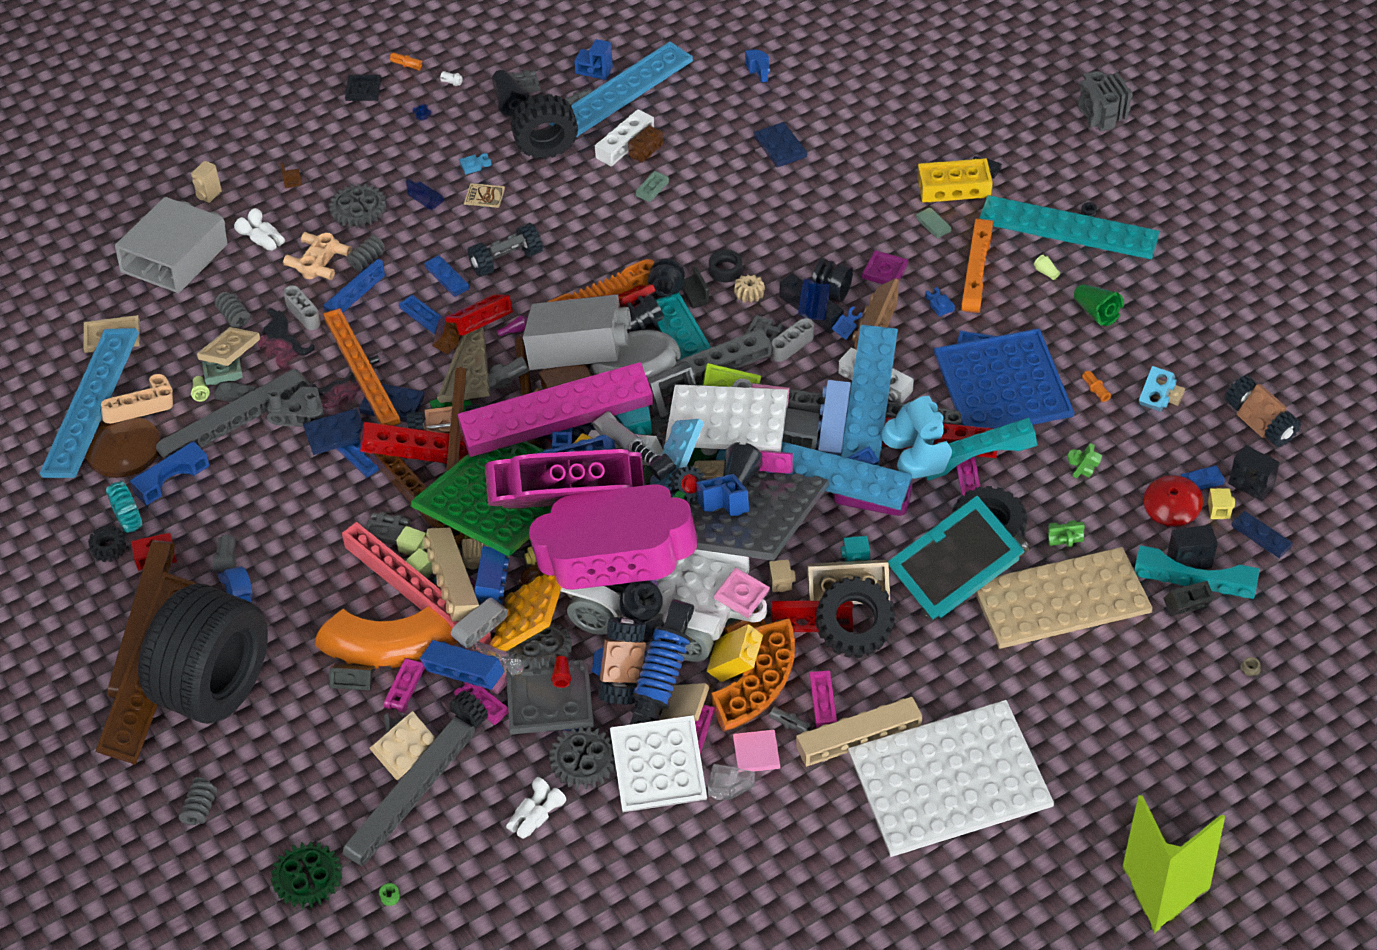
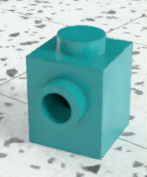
[840,536,870,562]

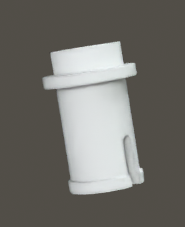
[440,71,463,86]

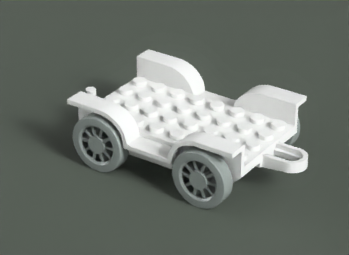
[561,550,767,662]

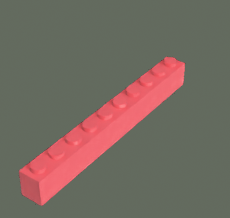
[342,522,491,653]

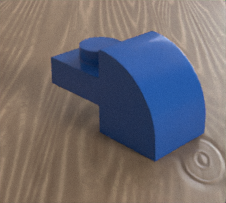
[745,50,770,83]
[218,566,252,596]

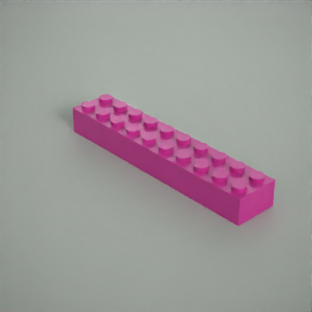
[458,362,653,457]

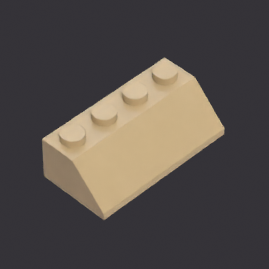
[807,560,890,604]

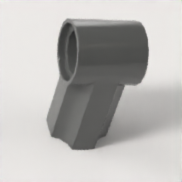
[213,535,236,572]

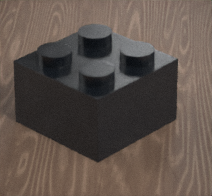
[1228,445,1280,502]
[1167,524,1218,570]

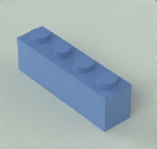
[815,380,851,456]

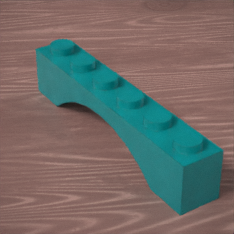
[926,418,1037,481]
[1134,545,1260,599]

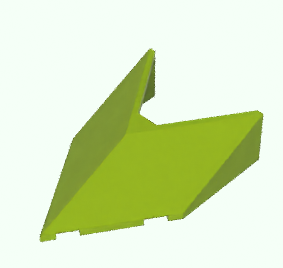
[1123,795,1225,934]

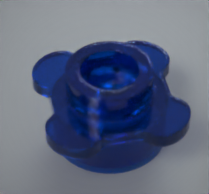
[412,104,432,120]

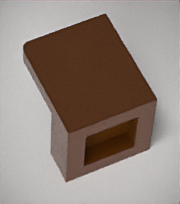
[280,162,302,188]

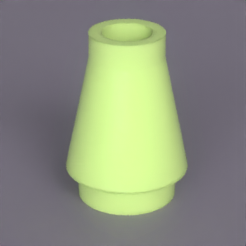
[1034,255,1060,280]
[191,376,210,402]

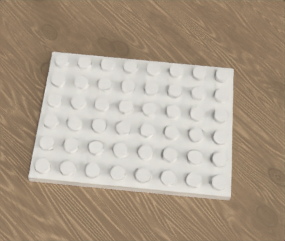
[848,700,1054,857]

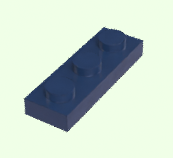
[1232,511,1293,559]

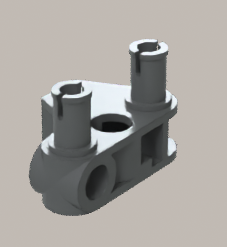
[267,387,325,427]

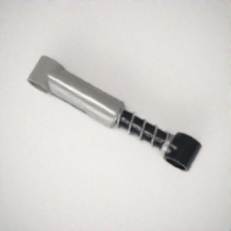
[592,411,676,481]

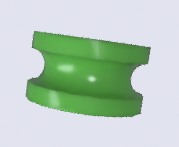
[379,883,400,906]

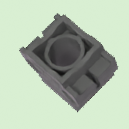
[1077,71,1132,132]

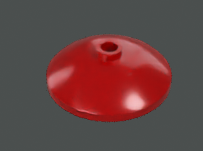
[1144,475,1203,527]

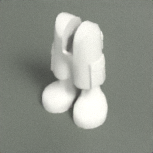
[234,208,285,251]
[506,777,566,839]

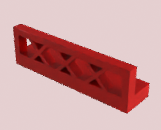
[445,294,513,335]
[772,601,853,632]

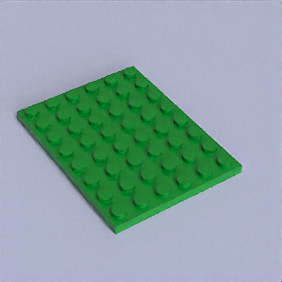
[411,441,552,557]

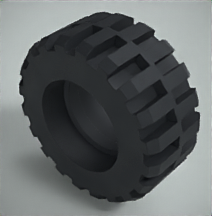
[511,94,578,159]
[951,486,1027,562]
[816,576,895,658]

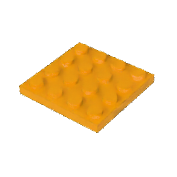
[489,574,562,657]

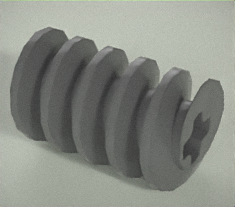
[347,235,385,272]
[215,292,251,328]
[179,777,218,825]

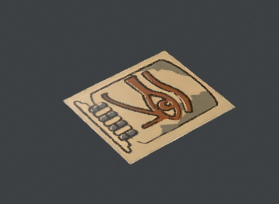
[464,183,505,208]

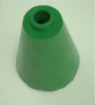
[1074,284,1124,326]

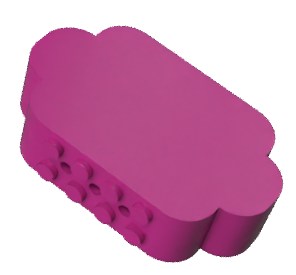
[485,449,645,508]
[529,484,697,590]

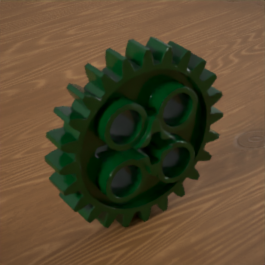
[271,841,343,908]

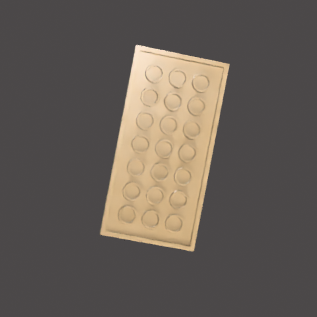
[975,547,1152,649]

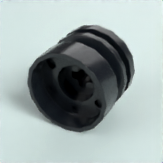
[811,258,853,303]

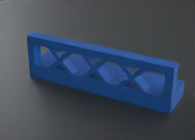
[323,259,385,313]

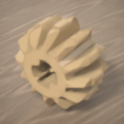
[734,274,765,303]

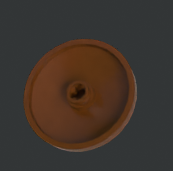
[85,417,161,478]

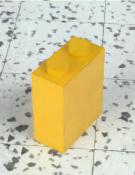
[706,624,763,682]

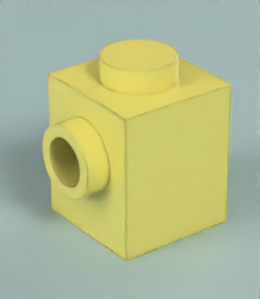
[1208,488,1235,519]

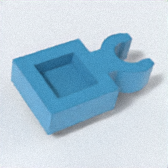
[459,153,491,175]

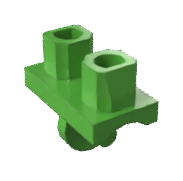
[1067,443,1102,478]
[1048,520,1084,547]

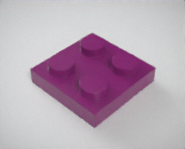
[862,250,908,284]

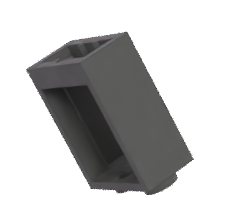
[647,364,697,418]

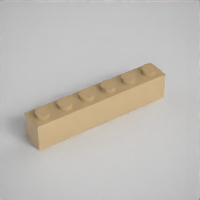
[423,528,479,621]
[796,697,922,767]

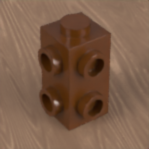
[628,125,663,163]
[432,311,460,355]

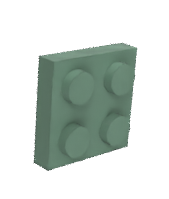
[202,357,243,385]

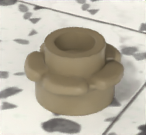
[1240,657,1261,676]

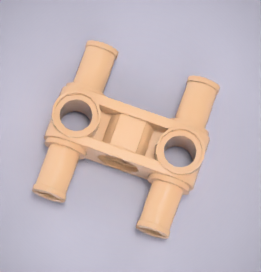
[283,232,353,280]

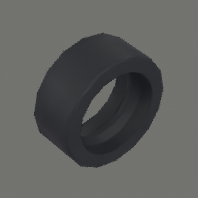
[709,249,743,283]

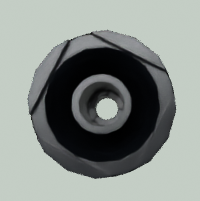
[492,70,529,116]
[723,442,763,486]

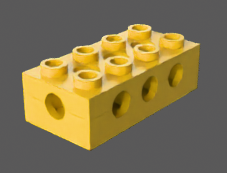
[917,158,992,203]

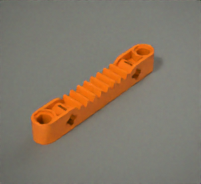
[961,219,993,313]
[548,259,654,302]

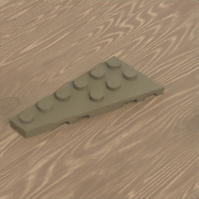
[437,327,490,403]

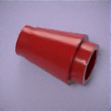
[551,656,572,688]

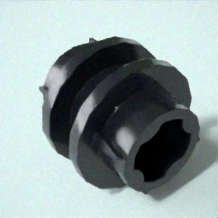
[648,258,685,297]
[626,294,664,332]
[618,581,663,622]

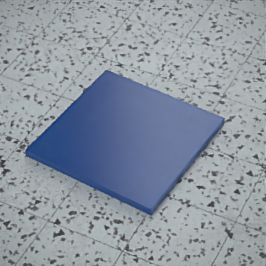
[933,328,1074,429]

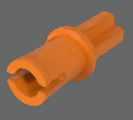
[390,52,423,70]
[1082,371,1111,402]

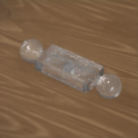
[461,641,524,675]

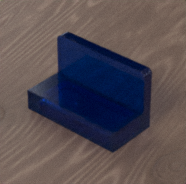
[406,179,444,210]
[798,279,830,320]

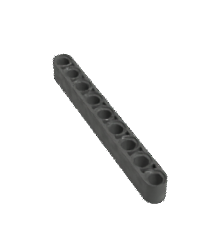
[156,369,309,459]
[343,717,475,866]

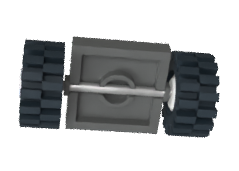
[467,222,543,277]

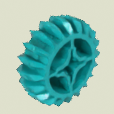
[106,481,142,533]

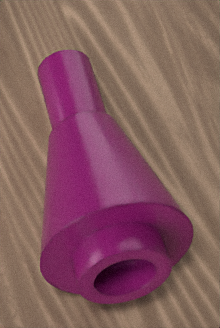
[497,315,528,337]

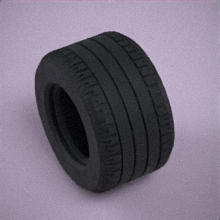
[138,583,268,724]

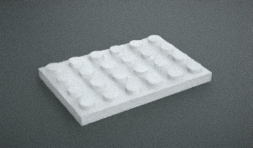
[665,385,788,452]

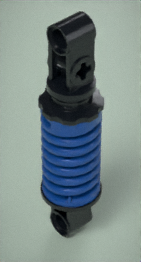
[630,599,694,725]

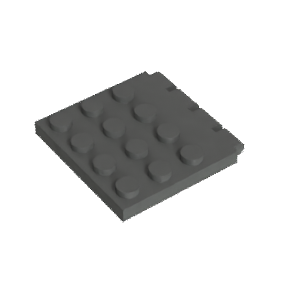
[506,659,594,735]

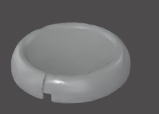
[589,330,681,378]

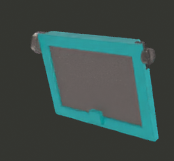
[888,496,1030,621]

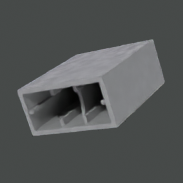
[115,197,227,293]
[523,295,631,370]

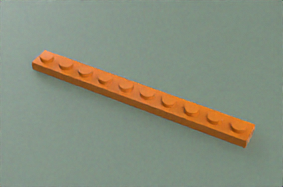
[323,308,401,426]

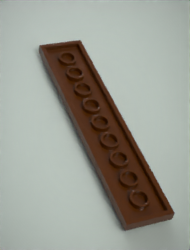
[95,572,198,765]

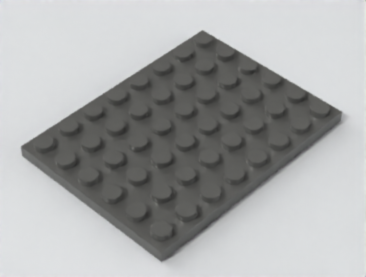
[689,471,829,561]

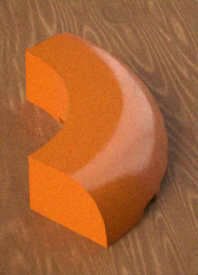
[315,606,458,668]
[712,619,795,731]

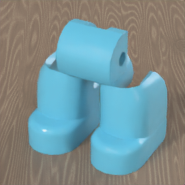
[881,396,952,479]

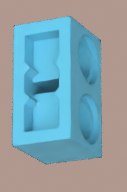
[1139,366,1177,412]

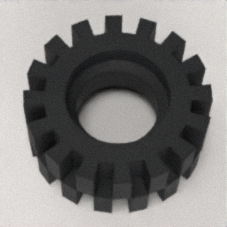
[88,525,126,563]
[449,690,488,729]

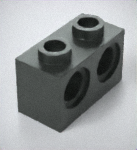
[1163,581,1215,616]

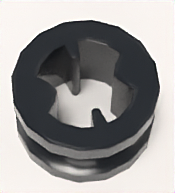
[1081,202,1097,217]

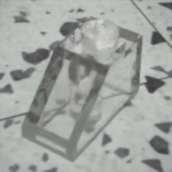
[708,764,755,800]

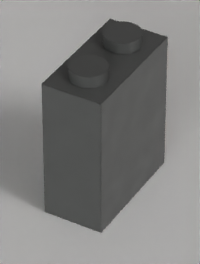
[782,408,819,450]

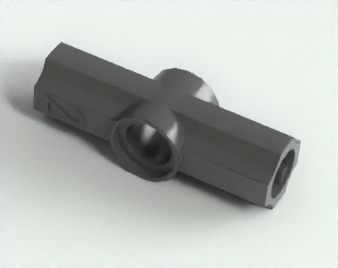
[488,356,530,391]

